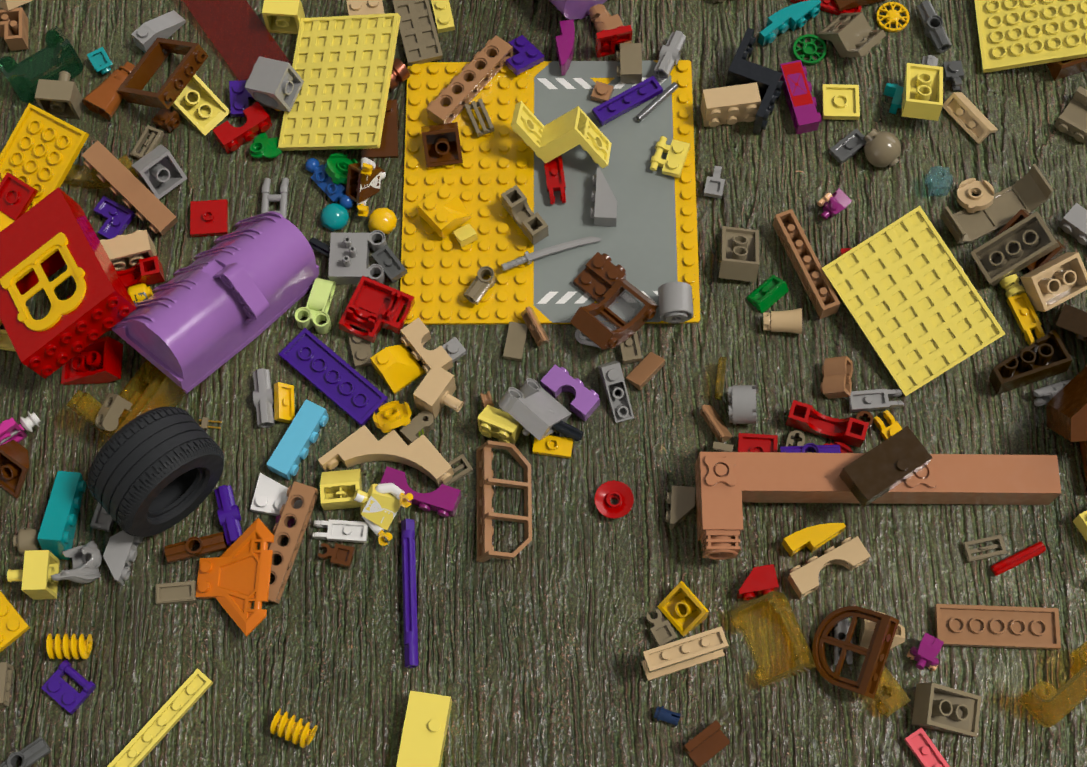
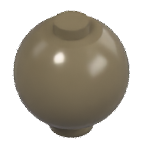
[864,129,901,168]

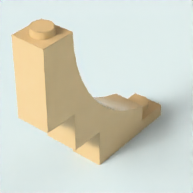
[318,425,454,486]

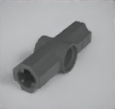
[916,0,952,53]
[0,737,51,767]

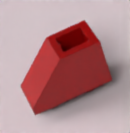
[737,564,779,600]

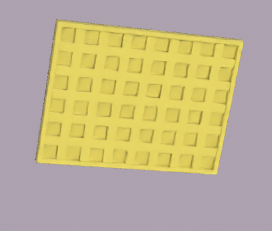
[278,13,401,151]
[822,206,1005,397]

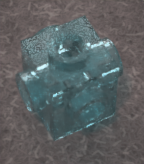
[925,166,953,196]

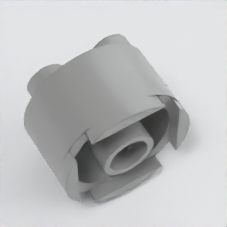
[728,385,757,424]

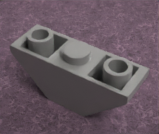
[103,531,144,585]

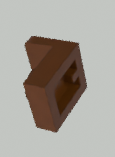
[152,109,181,133]

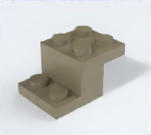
[817,12,886,58]

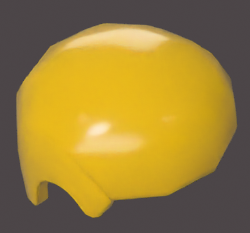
[368,208,397,235]

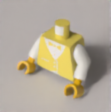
[353,483,413,546]

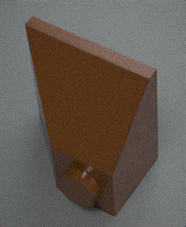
[0,440,29,498]

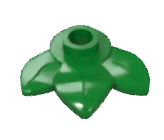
[249,132,282,158]

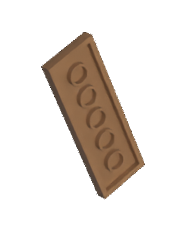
[935,604,1061,650]

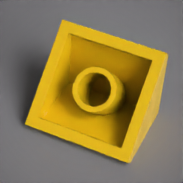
[657,581,709,637]

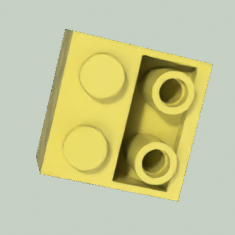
[477,405,523,445]
[320,469,362,511]

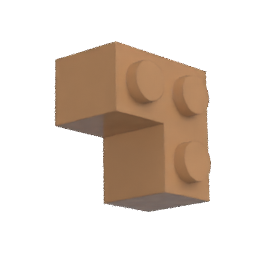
[0,8,29,51]

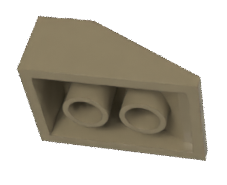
[718,226,759,282]
[912,682,982,737]

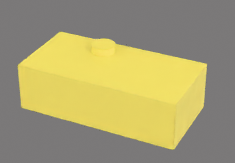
[396,691,452,767]

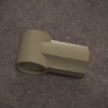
[464,266,496,305]

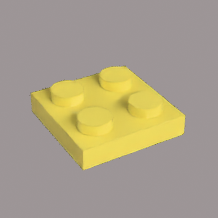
[822,84,860,120]

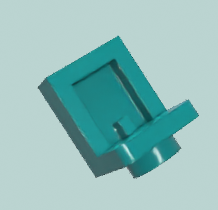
[87,47,113,75]
[883,83,904,114]

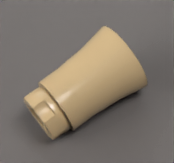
[763,308,802,335]

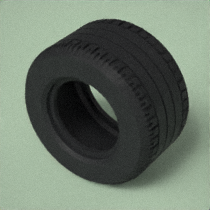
[88,406,224,537]

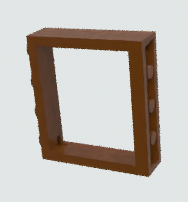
[117,37,208,110]

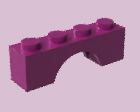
[380,467,462,517]

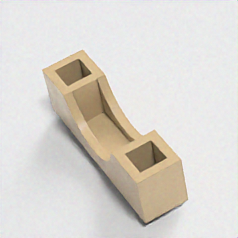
[787,536,871,599]

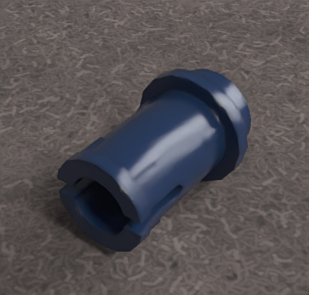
[654,706,681,727]

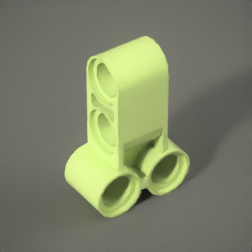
[294,278,336,334]

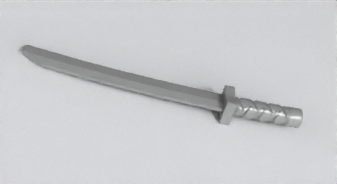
[501,236,601,271]

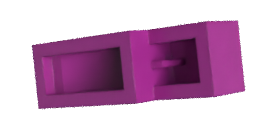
[555,19,575,76]

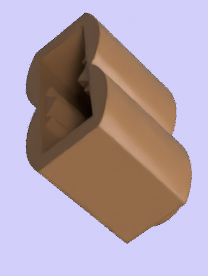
[820,356,853,399]

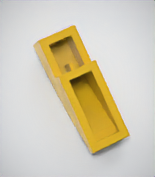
[782,523,846,556]

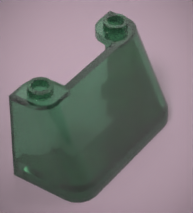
[0,26,83,103]

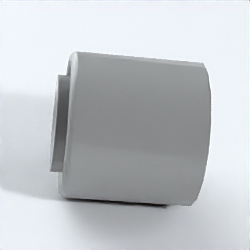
[658,282,694,324]

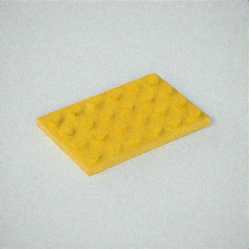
[0,103,89,213]

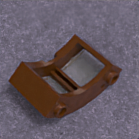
[570,278,658,349]

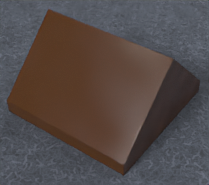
[1046,57,1087,81]

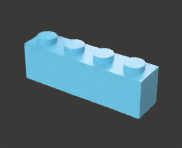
[266,399,329,480]

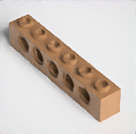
[427,35,513,124]
[773,209,840,319]
[268,481,320,604]

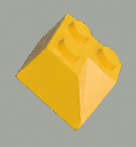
[417,183,471,239]

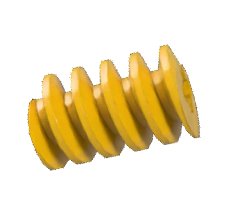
[46,633,93,660]
[270,709,318,748]

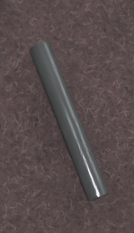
[636,82,678,122]

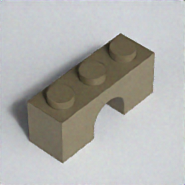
[501,185,549,245]

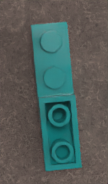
[758,0,821,47]

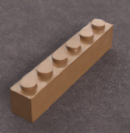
[82,140,178,236]

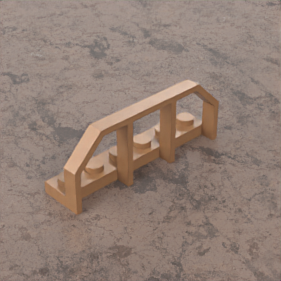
[476,440,532,562]

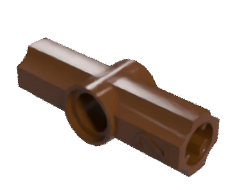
[164,532,227,563]

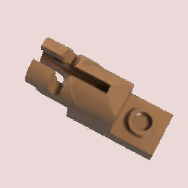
[589,4,632,48]

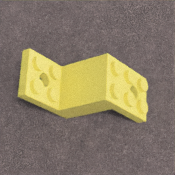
[511,101,612,169]

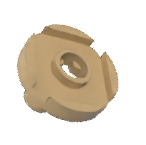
[956,178,994,213]

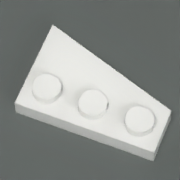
[250,473,303,516]

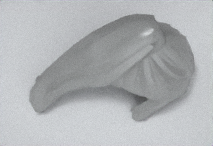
[51,540,102,584]

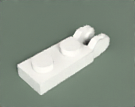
[312,519,369,543]

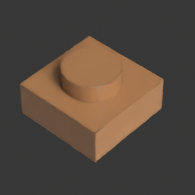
[591,81,614,103]

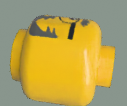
[127,283,153,304]

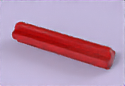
[991,541,1046,576]

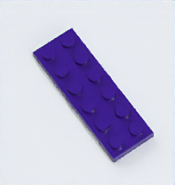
[279,328,388,427]

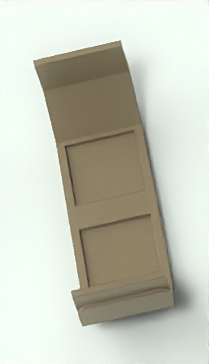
[940,164,1054,244]

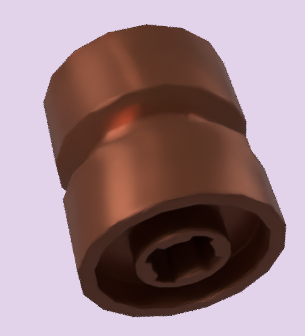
[389,58,410,92]

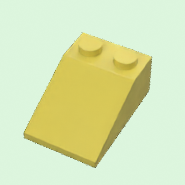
[902,63,943,121]
[168,74,231,136]

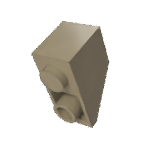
[666,486,696,529]

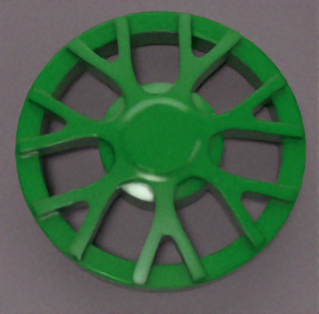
[793,34,826,65]

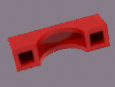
[117,256,165,290]
[785,400,869,448]

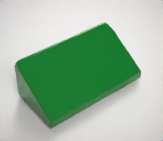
[746,275,789,313]

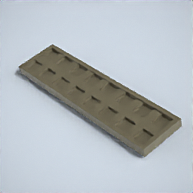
[392,0,443,66]

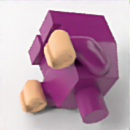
[817,188,852,220]
[907,632,944,671]

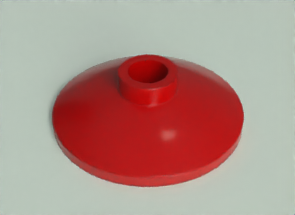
[594,480,634,519]

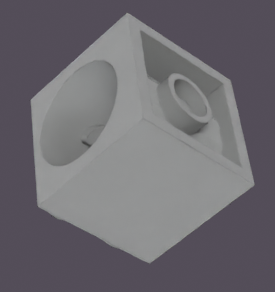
[244,56,304,112]

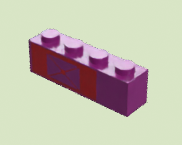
[778,60,822,134]

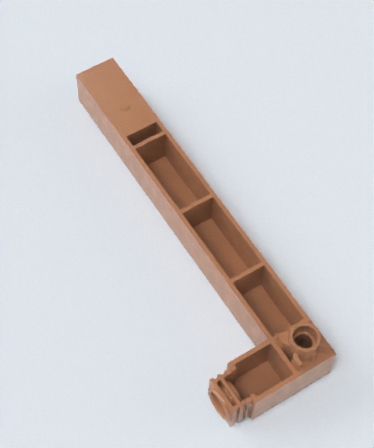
[695,452,1061,560]

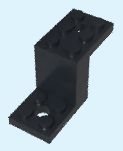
[726,28,784,135]

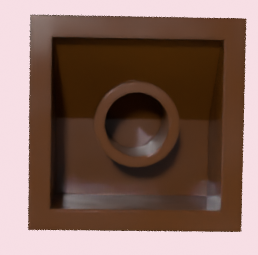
[421,122,463,168]

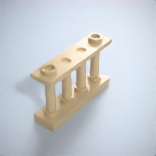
[641,626,729,681]

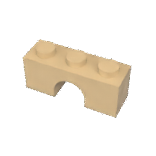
[400,318,453,374]

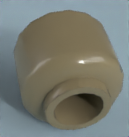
[13,528,42,554]

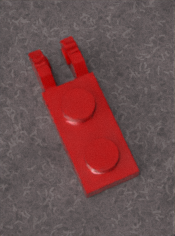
[544,155,566,205]

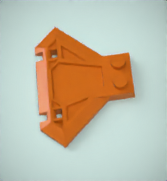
[195,518,274,636]

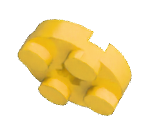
[373,401,412,433]

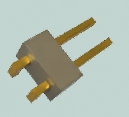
[199,417,222,430]

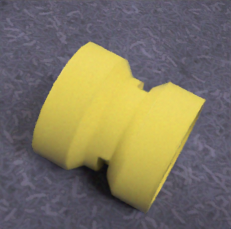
[999,274,1025,299]

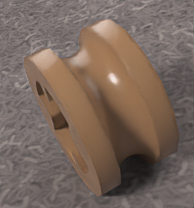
[480,391,494,408]

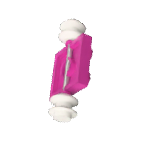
[0,411,41,445]

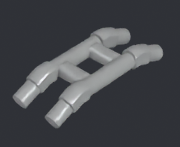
[261,178,289,218]

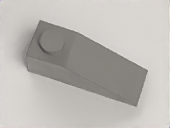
[131,10,186,53]

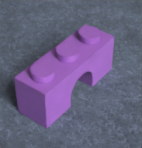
[540,365,600,421]

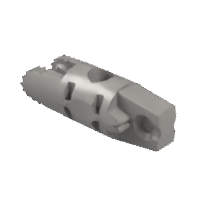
[1034,380,1071,407]
[834,618,853,665]

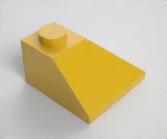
[370,344,425,395]

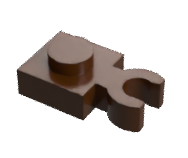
[318,543,356,568]

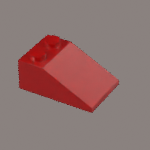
[61,336,123,385]

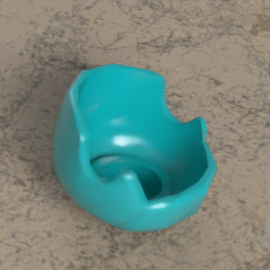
[320,203,349,231]

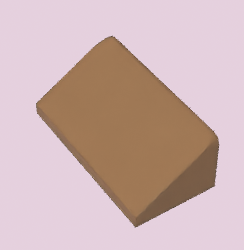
[521,307,550,347]
[625,352,666,391]
[700,405,732,443]

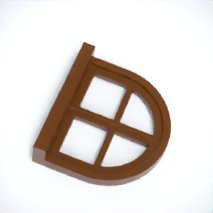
[812,606,899,699]

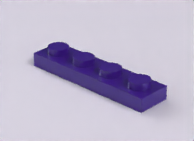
[592,76,663,126]

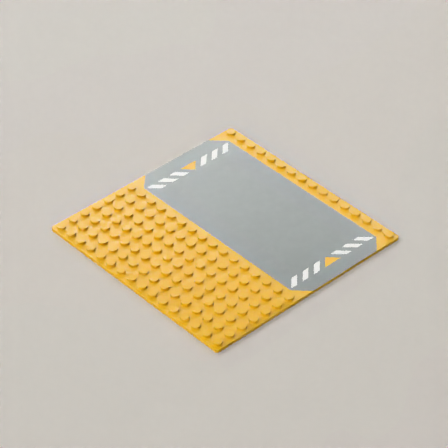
[399,60,700,325]

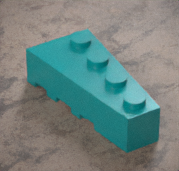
[37,471,86,560]

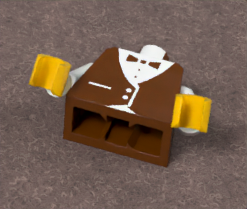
[346,157,386,217]

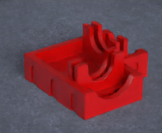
[338,276,415,343]

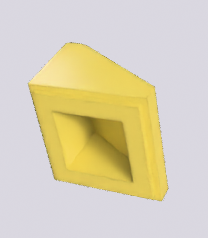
[453,224,478,247]

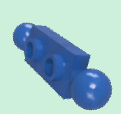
[305,158,354,209]

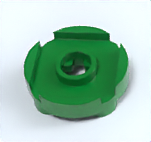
[324,153,358,184]

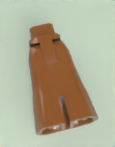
[82,62,135,120]

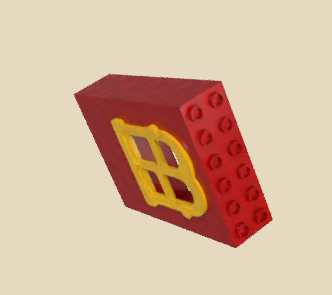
[0,187,137,379]

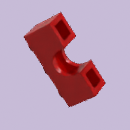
[212,101,272,154]

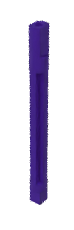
[401,519,418,668]

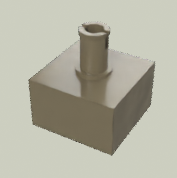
[34,71,83,119]

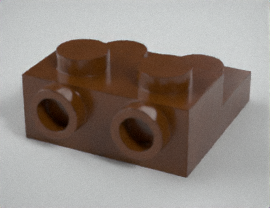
[573,252,626,303]

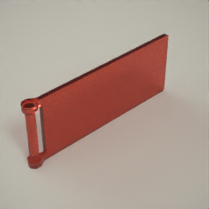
[182,0,292,80]

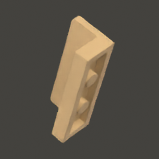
[942,92,998,144]

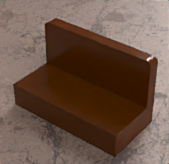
[683,720,730,767]

